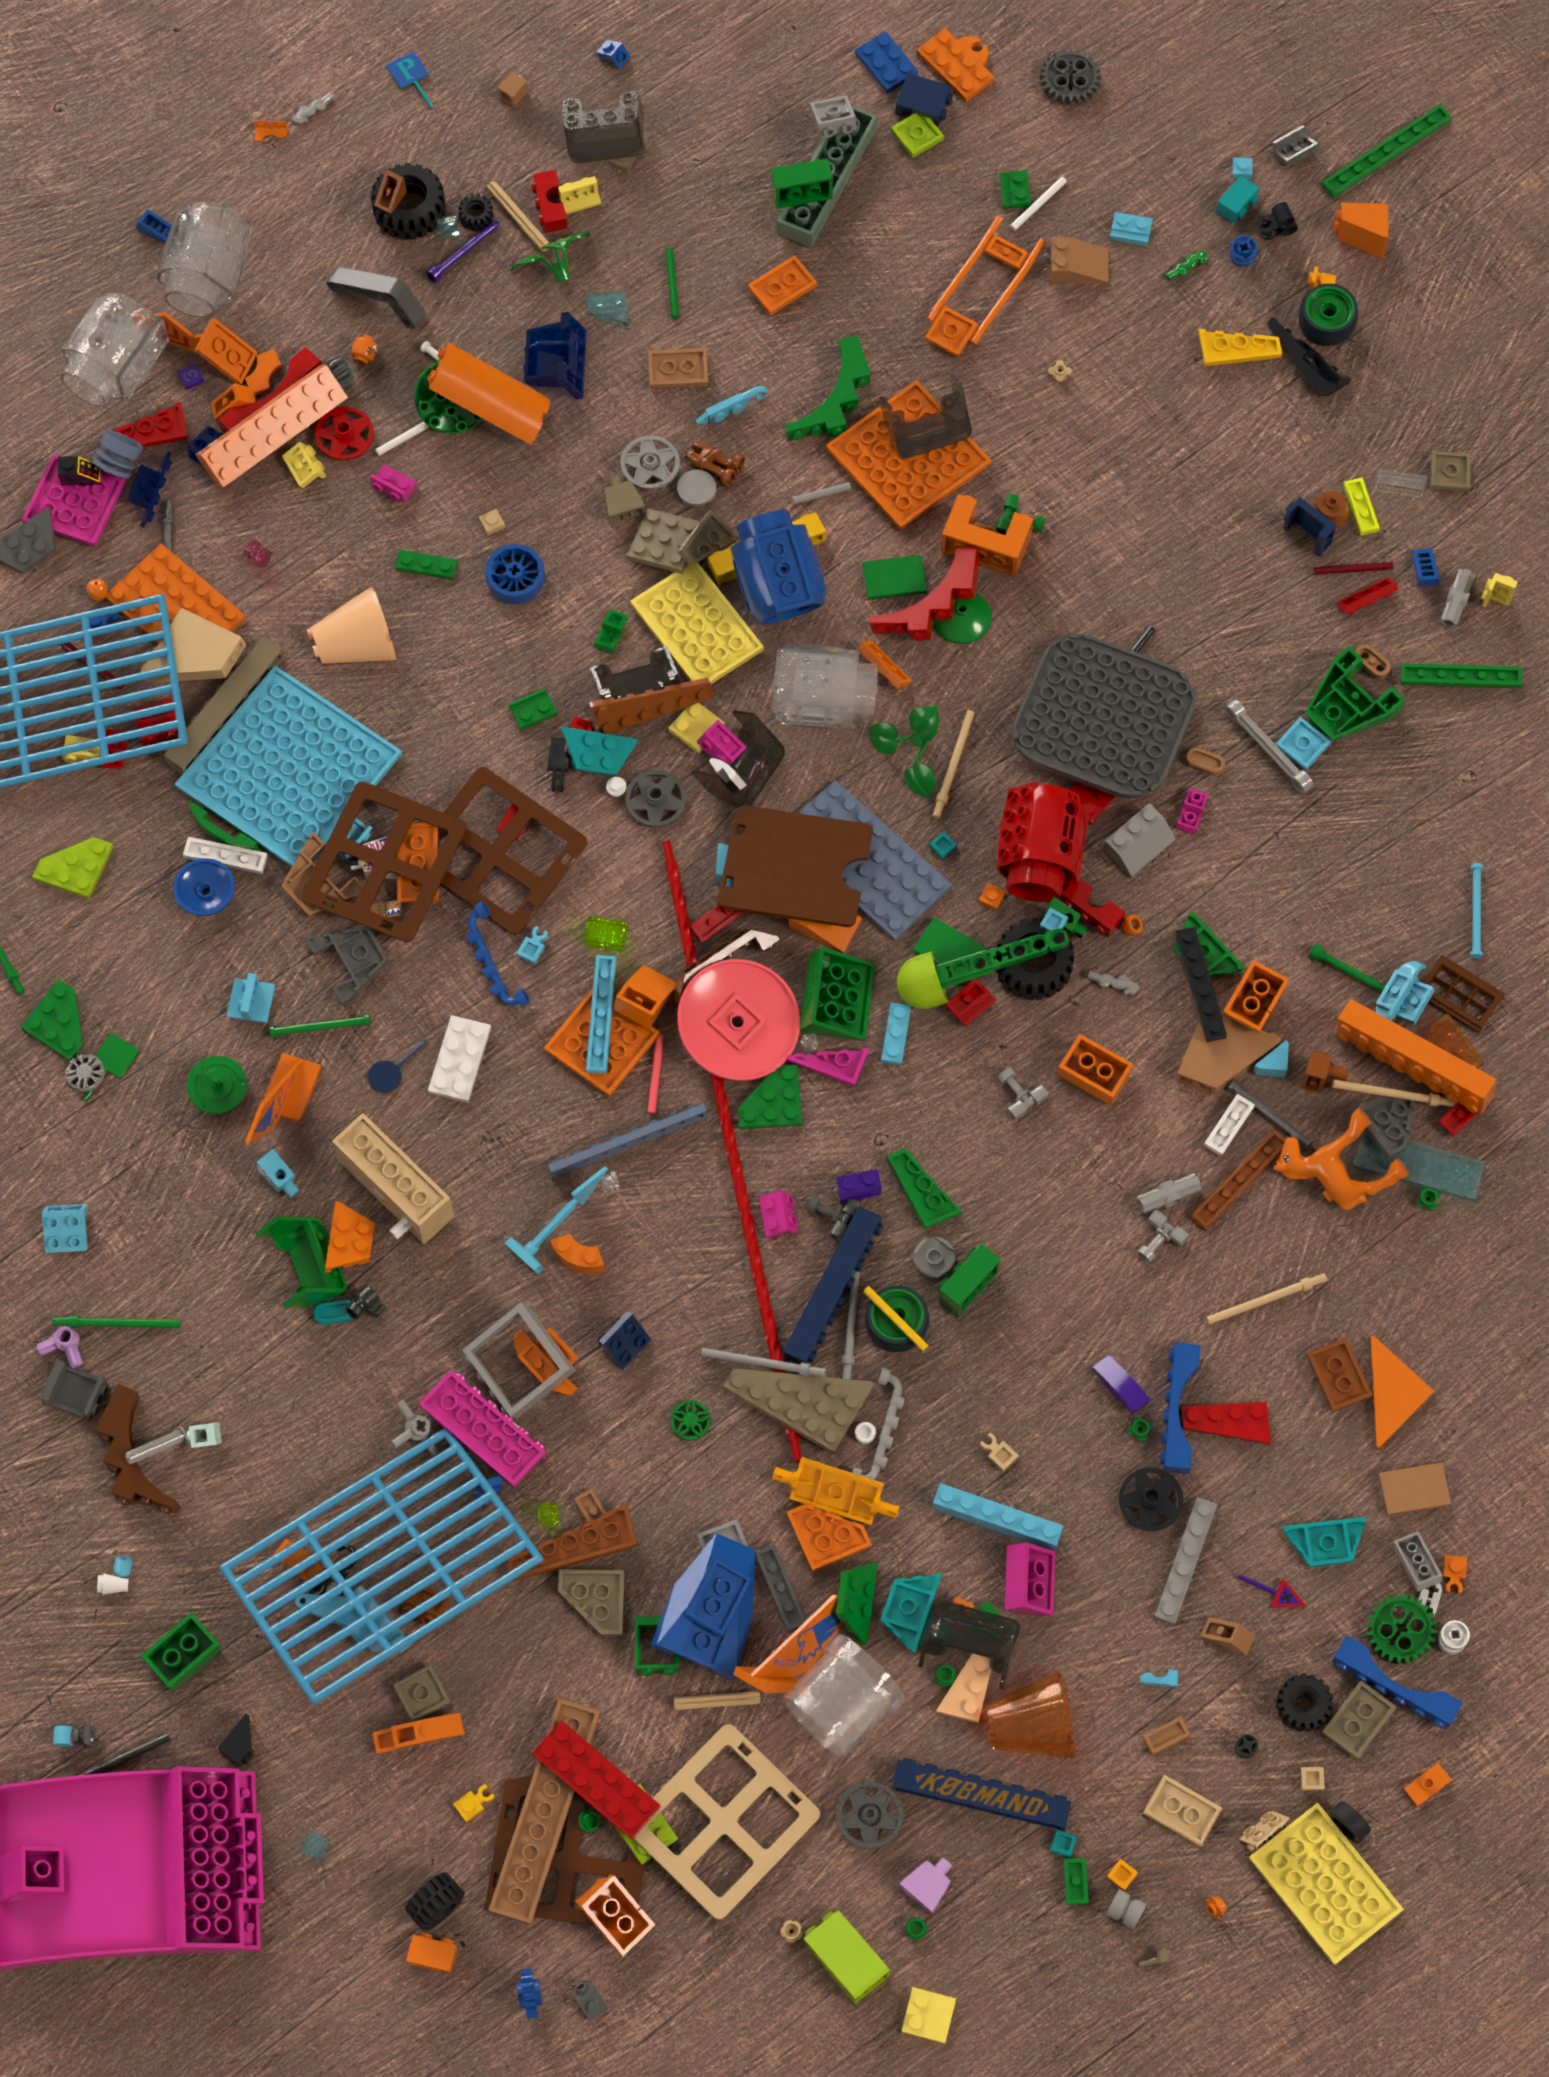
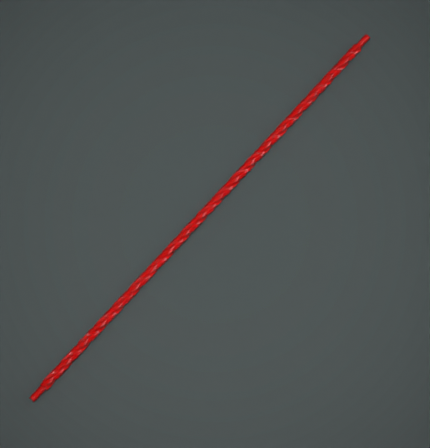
[662,840,802,1463]

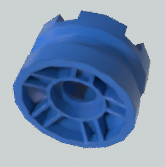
[1229,236,1258,267]

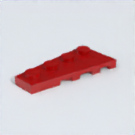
[113,402,188,448]
[1181,1402,1271,1445]

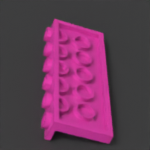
[418,1370,546,1488]

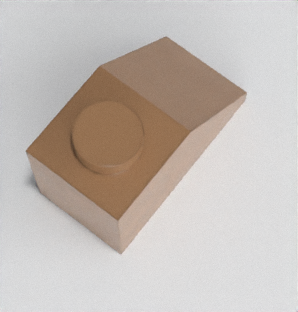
[1200,1617,1255,1655]

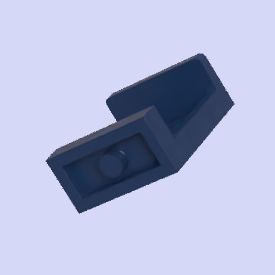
[895,73,953,126]
[1283,497,1337,557]

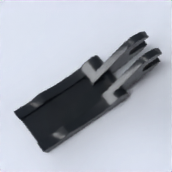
[547,737,570,792]

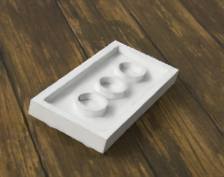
[428,1015,491,1103]

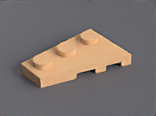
[936,1653,994,1723]

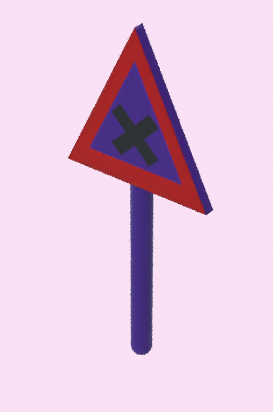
[1238,1575,1306,1608]

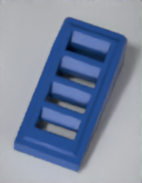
[136,209,180,245]
[1412,548,1439,587]

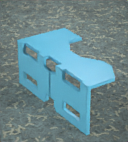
[1140,1669,1178,1688]

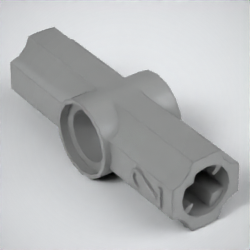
[1440,569,1475,629]
[1137,1173,1202,1214]

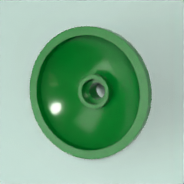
[933,593,992,644]

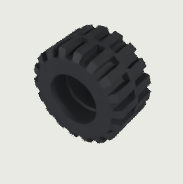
[405,1872,465,1931]

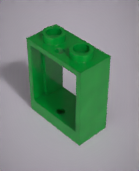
[635,1616,680,1676]

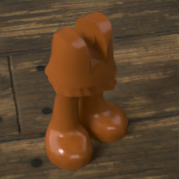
[685,441,746,487]

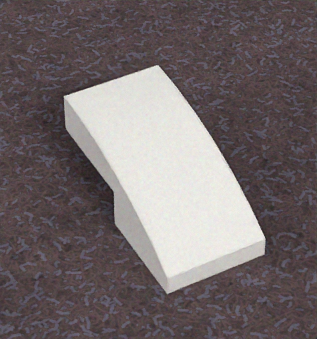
[709,758,746,790]

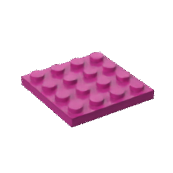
[22,454,127,547]

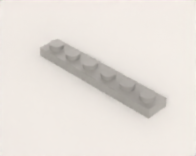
[1154,1497,1217,1625]

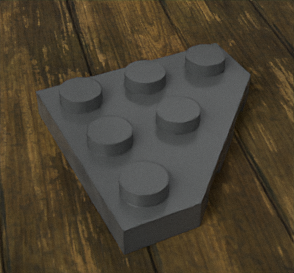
[1352,1086,1416,1160]

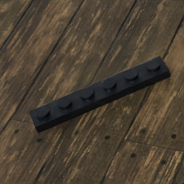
[1175,927,1227,1043]

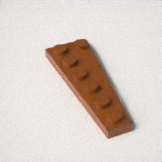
[589,678,714,734]
[507,1504,638,1582]

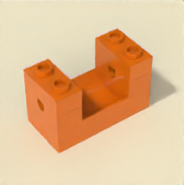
[941,494,1033,577]

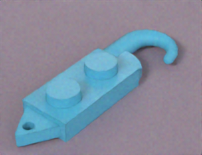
[696,386,768,424]

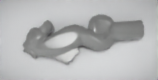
[292,92,334,125]
[1087,970,1140,995]

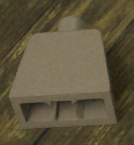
[604,476,646,525]

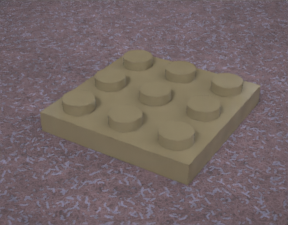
[627,508,700,574]

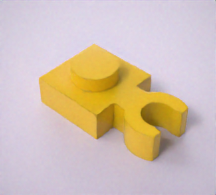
[453,1784,495,1823]

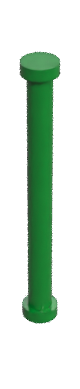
[270,1014,370,1039]

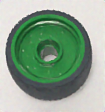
[1299,283,1358,346]
[865,1285,929,1352]

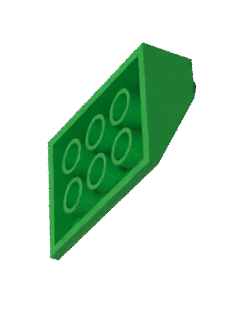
[800,947,875,1041]

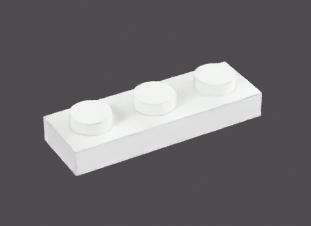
[1204,1094,1255,1157]

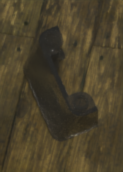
[590,646,680,700]

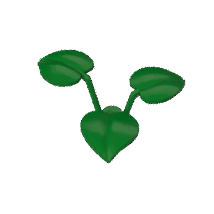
[510,231,590,283]
[868,705,939,797]

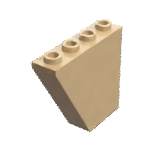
[141,608,246,683]

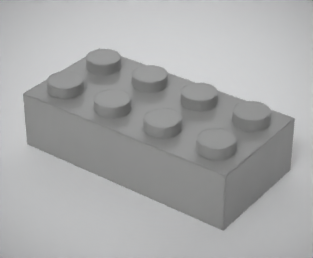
[1393,1531,1442,1592]

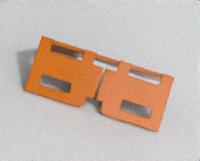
[254,120,288,141]

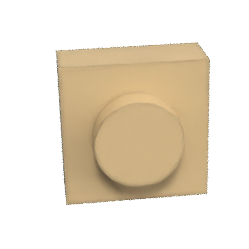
[479,509,505,536]
[1300,1767,1325,1791]

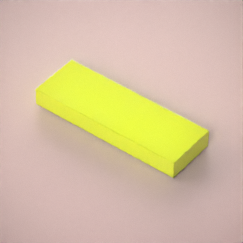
[1343,477,1380,536]

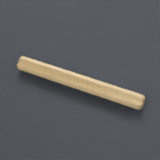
[487,181,549,252]

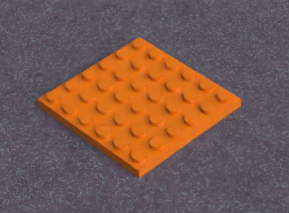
[826,380,992,530]

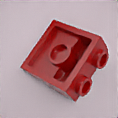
[133,697,179,746]

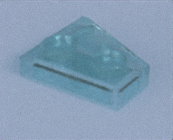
[586,290,630,326]

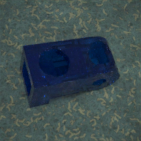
[187,426,223,466]

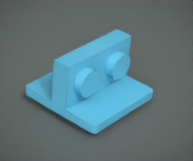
[227,973,275,1023]

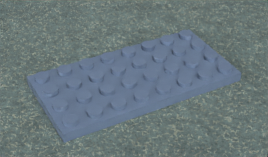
[800,780,952,941]

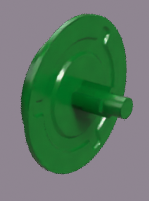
[187,1056,247,1114]

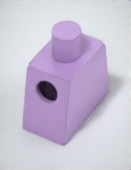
[899,1858,952,1915]

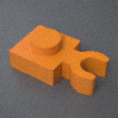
[1443,1555,1467,1595]

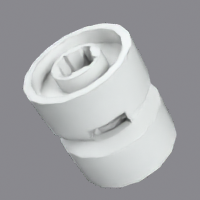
[1437,1620,1470,1655]

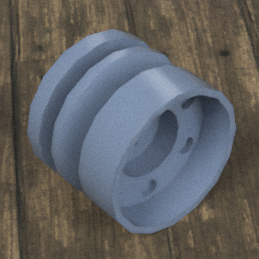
[92,430,143,479]

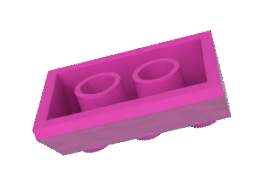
[1005,1543,1055,1616]

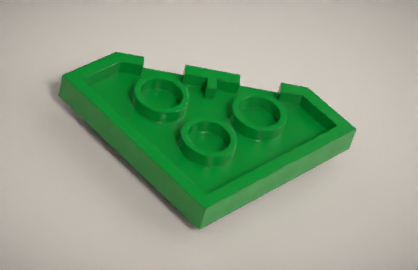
[20,979,83,1061]
[738,1064,802,1130]

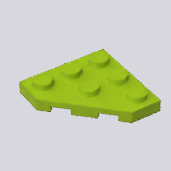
[32,837,114,899]

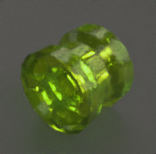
[537,1502,560,1527]

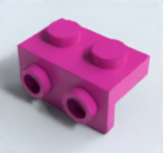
[759,1190,798,1238]

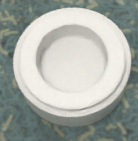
[855,1422,876,1445]

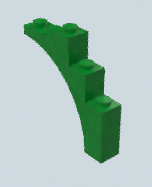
[785,335,871,441]

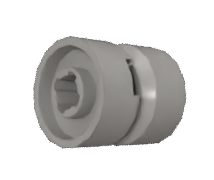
[1106,1889,1147,1930]

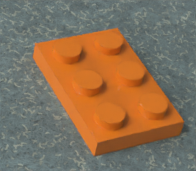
[748,255,817,316]

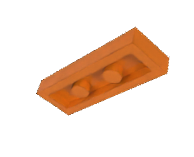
[857,640,912,689]

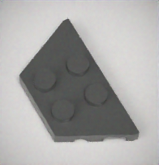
[0,507,56,574]

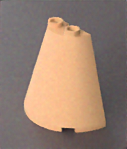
[306,587,396,664]

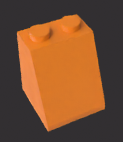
[1333,202,1389,258]

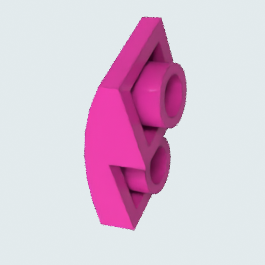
[1176,788,1209,834]

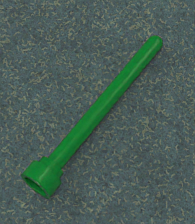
[1308,943,1386,993]

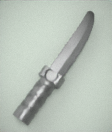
[163,500,174,552]

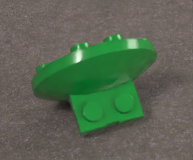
[414,360,483,434]

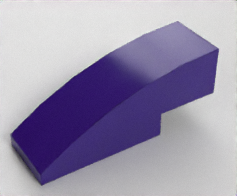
[1092,1355,1150,1415]

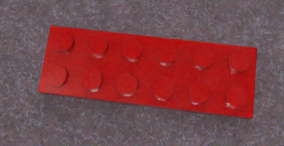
[532,1720,661,1840]

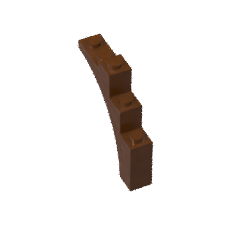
[95,1384,180,1514]

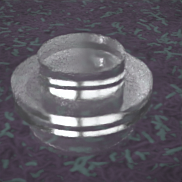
[801,1033,818,1053]

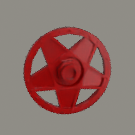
[315,407,374,460]

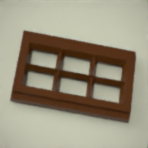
[1422,955,1505,1033]

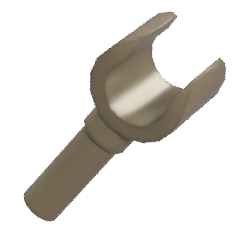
[1139,1950,1169,1967]

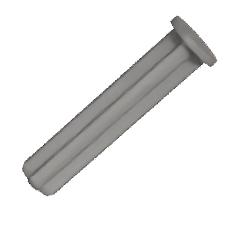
[125,1427,188,1464]

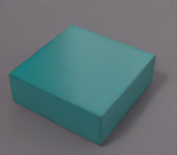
[929,831,958,860]
[1050,1829,1077,1858]

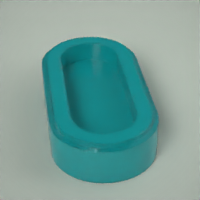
[313,1300,353,1325]

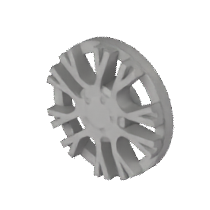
[65,1054,105,1092]

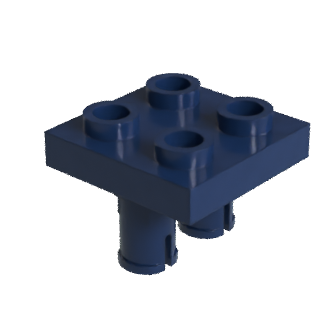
[598,1311,652,1370]

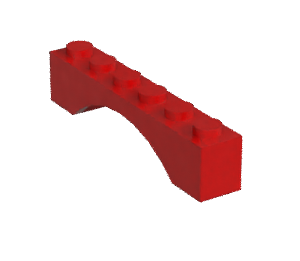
[218,347,322,433]

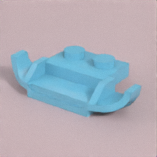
[1376,961,1435,1025]

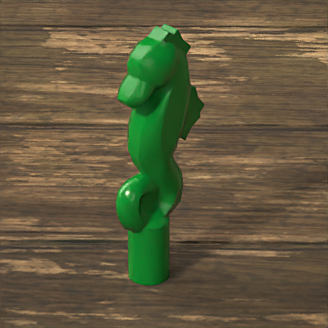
[1165,251,1207,281]

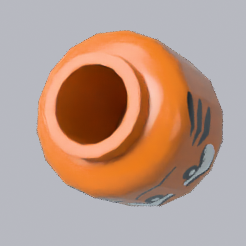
[350,335,378,366]

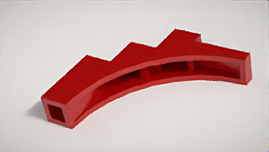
[869,547,980,641]

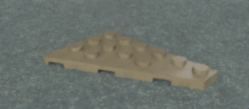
[722,1368,875,1454]

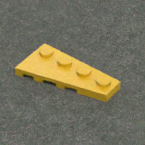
[1198,329,1282,367]

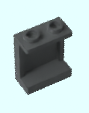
[40,1360,108,1421]

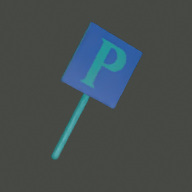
[386,51,433,108]

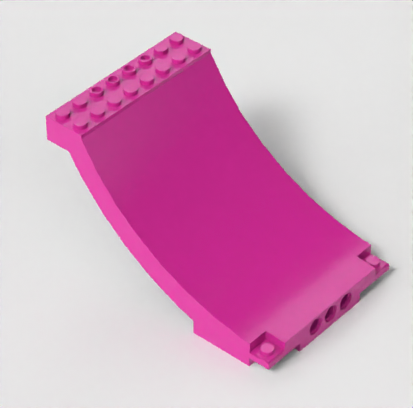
[0,1766,264,1971]

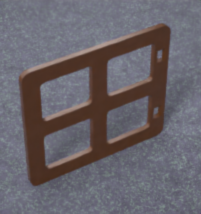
[302,781,467,942]

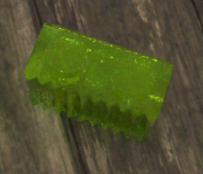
[583,915,629,952]

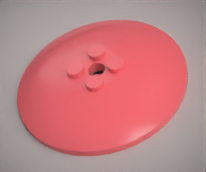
[677,959,800,1081]

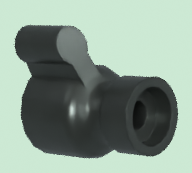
[346,1286,386,1320]

